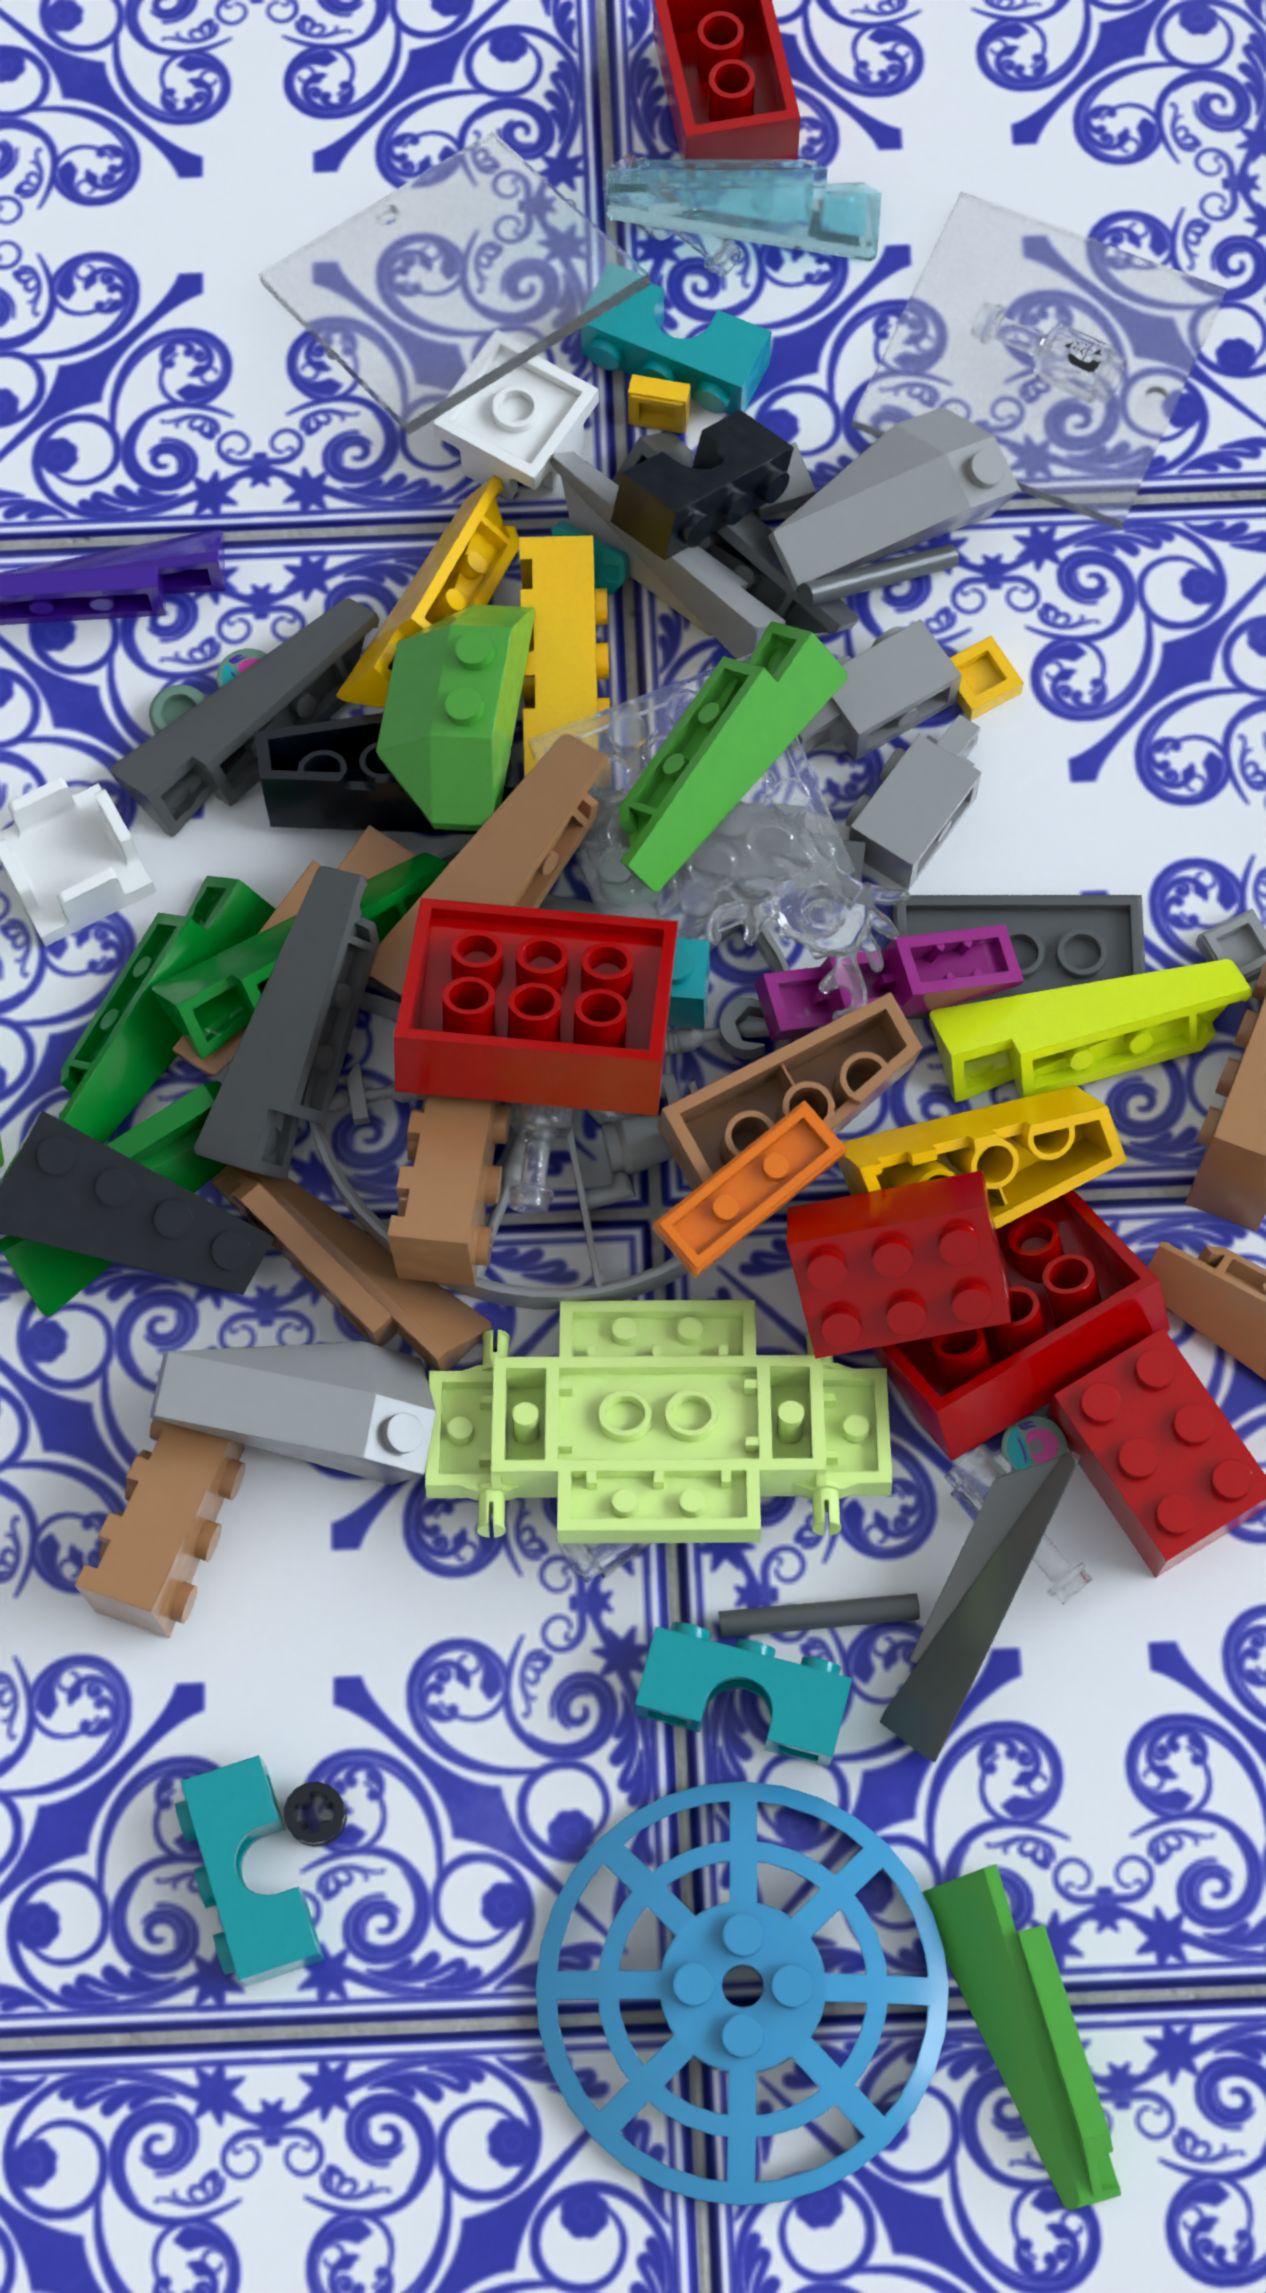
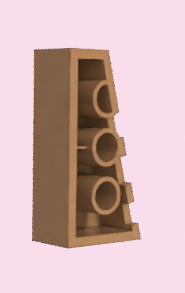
[1185,962,1266,1231]
[657,992,922,1191]
[387,1094,511,1286]
[75,1419,246,1638]

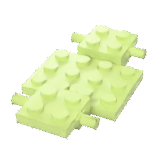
[425,1300,892,1544]

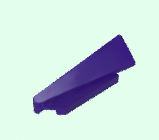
[0,529,225,625]

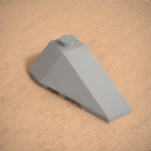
[768,406,1020,591]
[150,1341,436,1485]

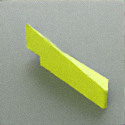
[929,959,1251,1103]

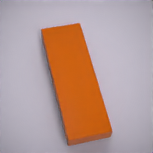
[652,1100,848,1278]

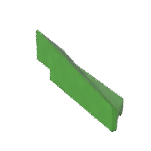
[618,621,847,892]
[922,1864,1121,2210]

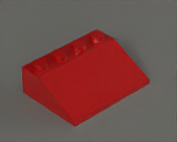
[394,898,678,1116]
[871,1190,1170,1461]

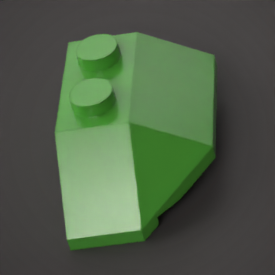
[376,604,535,831]

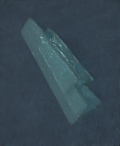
[605,159,882,261]

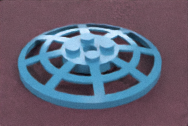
[536,1781,949,2206]

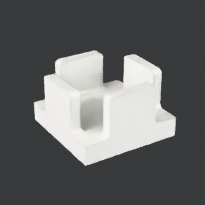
[433,335,599,500]
[0,777,156,947]

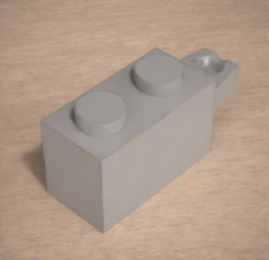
[792,619,962,761]
[845,714,982,891]

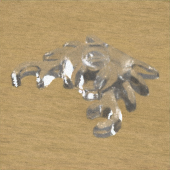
[706,827,910,1021]

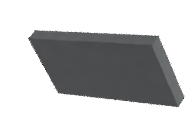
[892,895,1146,1019]

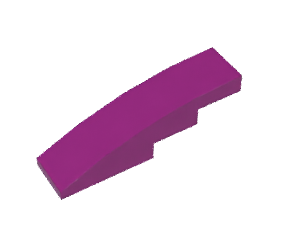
[754,924,1024,1042]

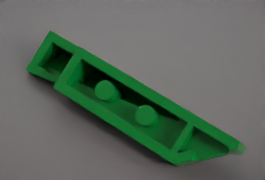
[152,852,448,1059]
[59,876,276,1144]
[0,1081,227,1316]

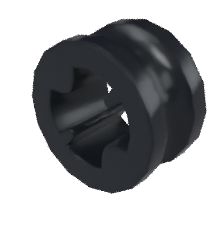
[284,1782,347,1847]

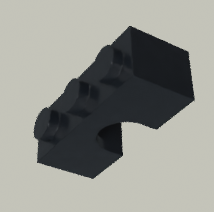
[611,410,794,561]

